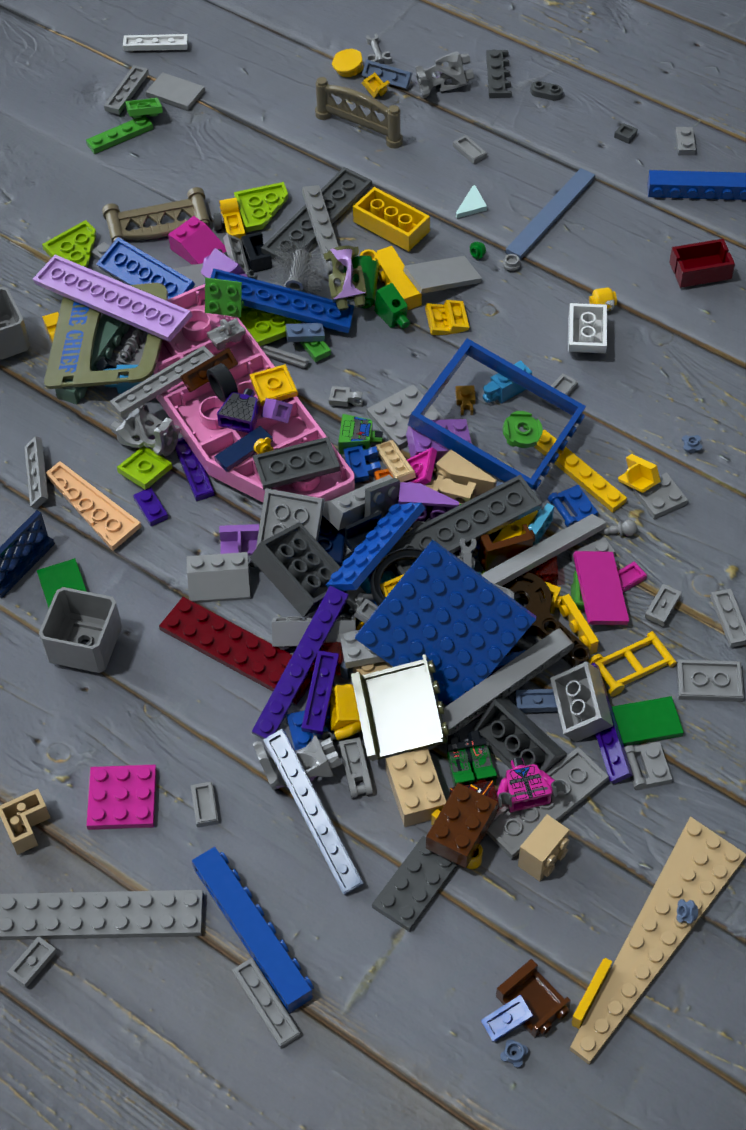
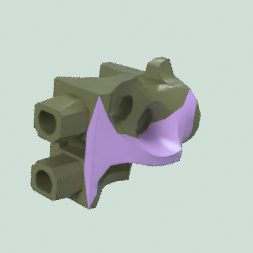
[323,246,367,311]

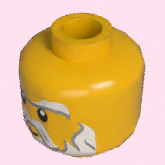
[589,287,617,311]

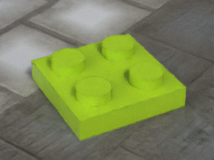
[117,446,172,490]

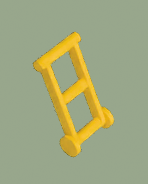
[588,631,677,697]

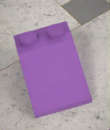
[398,482,459,522]

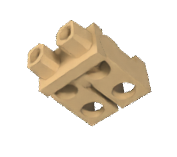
[425,475,476,505]

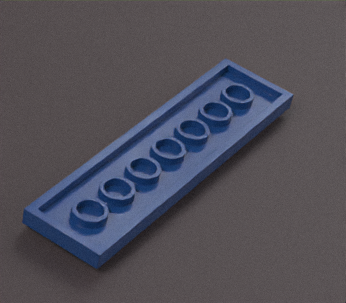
[210,268,354,333]

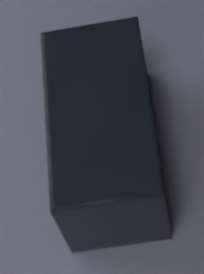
[95,357,119,371]

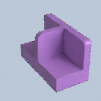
[219,524,260,556]

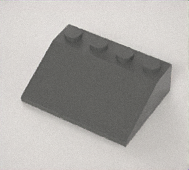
[250,522,341,617]

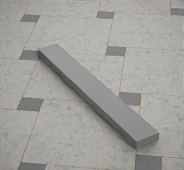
[481,514,607,586]

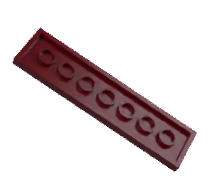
[159,597,314,705]

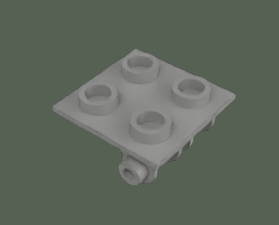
[116,329,147,365]

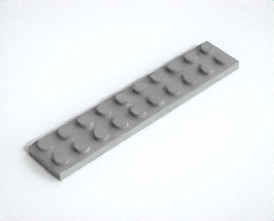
[0,890,203,940]

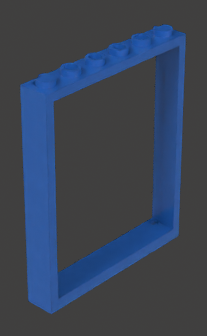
[407,338,586,491]

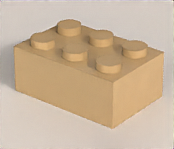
[385,747,446,827]

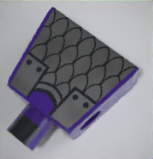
[217,388,259,433]

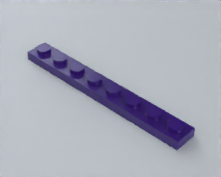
[252,586,349,739]

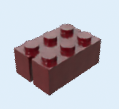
[669,238,735,288]

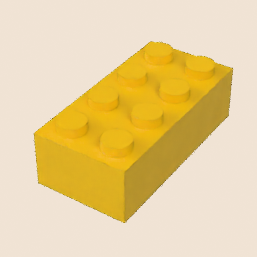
[353,187,430,252]

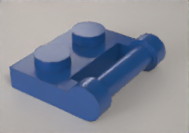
[548,485,598,527]

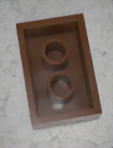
[426,783,498,868]

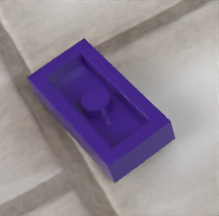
[133,487,168,527]

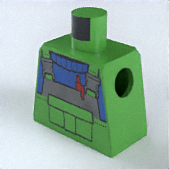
[338,414,383,455]

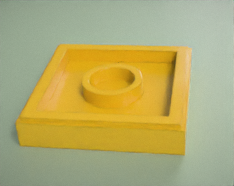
[249,364,298,406]

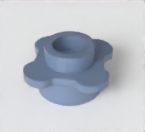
[682,435,702,453]
[677,899,698,924]
[500,1039,528,1068]

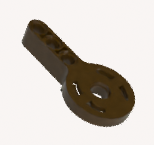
[502,572,590,667]

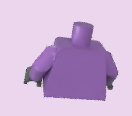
[201,248,258,284]

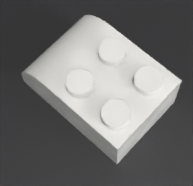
[568,303,607,353]

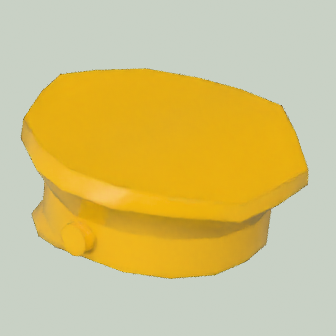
[332,49,364,77]

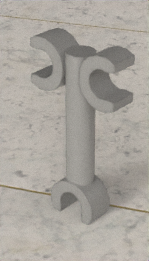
[366,33,392,64]

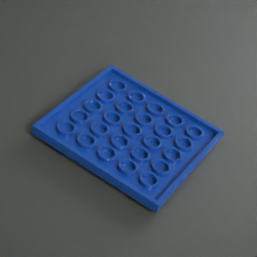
[355,539,536,706]

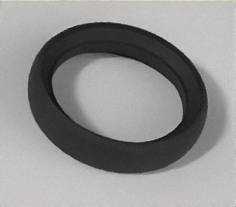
[370,548,424,606]

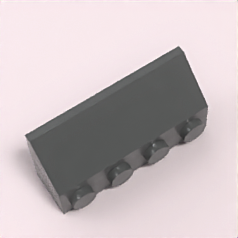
[472,697,567,773]

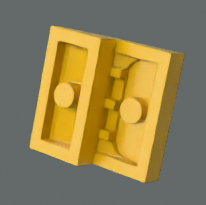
[425,300,470,335]

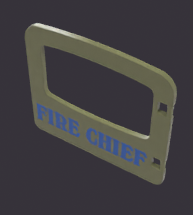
[44,283,168,389]

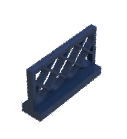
[0,510,55,598]

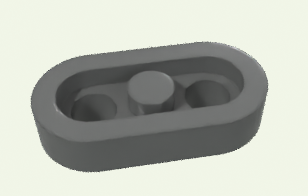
[530,81,563,101]

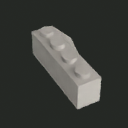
[322,475,393,530]
[272,612,356,649]

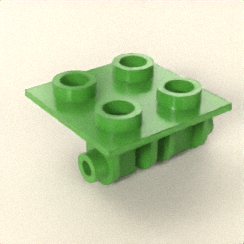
[205,278,244,317]

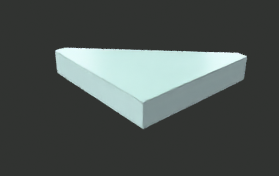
[456,185,487,218]

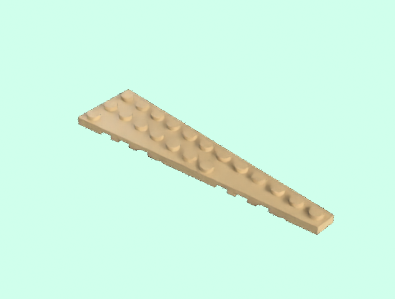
[570,816,746,1064]

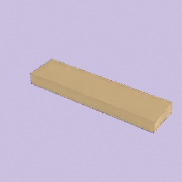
[376,440,416,482]

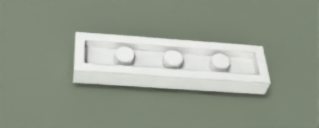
[123,34,188,51]

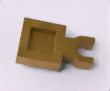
[455,385,476,415]

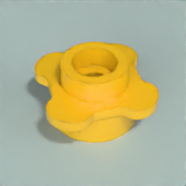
[254,437,274,454]

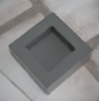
[614,123,638,144]

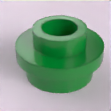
[470,242,486,260]

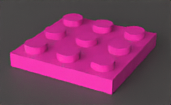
[86,765,157,830]

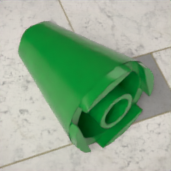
[344,256,380,308]

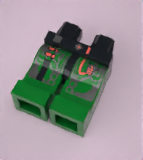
[447,730,497,788]

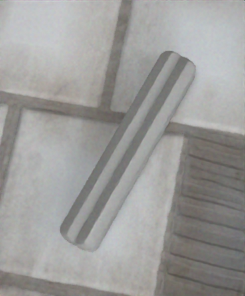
[260,345,309,368]

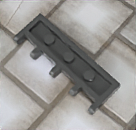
[486,49,512,98]

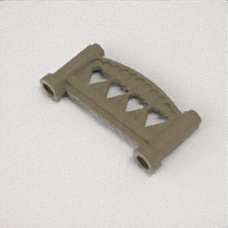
[315,77,403,148]
[102,187,210,243]

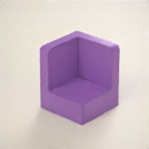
[261,398,293,423]

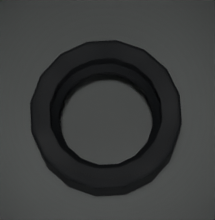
[207,363,238,402]

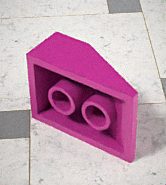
[168,216,226,265]

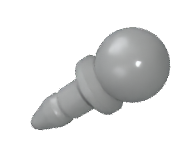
[598,520,637,536]

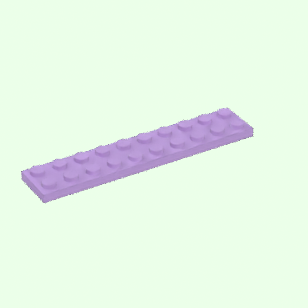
[33,255,193,342]

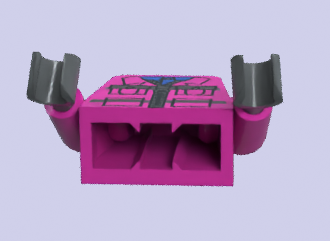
[497,757,566,813]

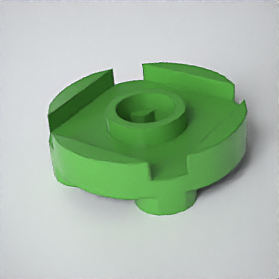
[502,411,543,448]

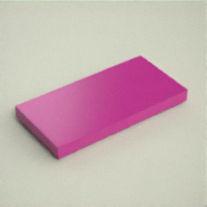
[573,551,629,625]

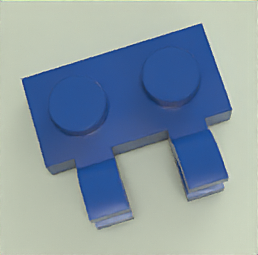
[344,446,381,483]

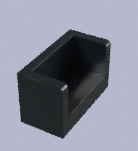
[241,232,272,273]

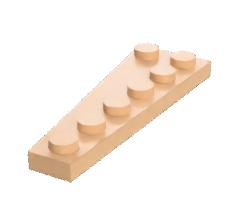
[46,461,141,551]

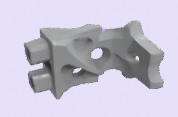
[415,51,474,99]
[111,407,181,456]
[253,736,342,790]

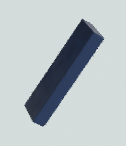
[214,426,273,472]

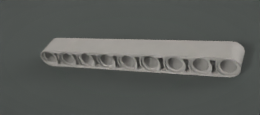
[428,629,574,751]

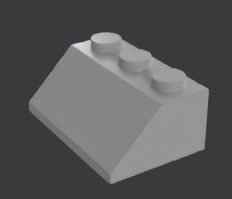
[187,552,251,603]

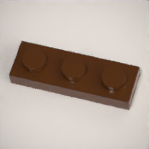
[180,348,238,392]

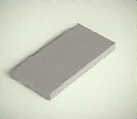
[403,256,482,294]

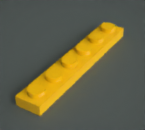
[534,429,627,513]

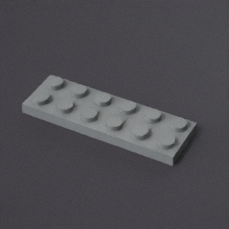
[486,747,609,859]

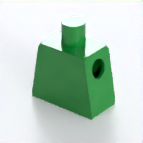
[374,283,410,329]

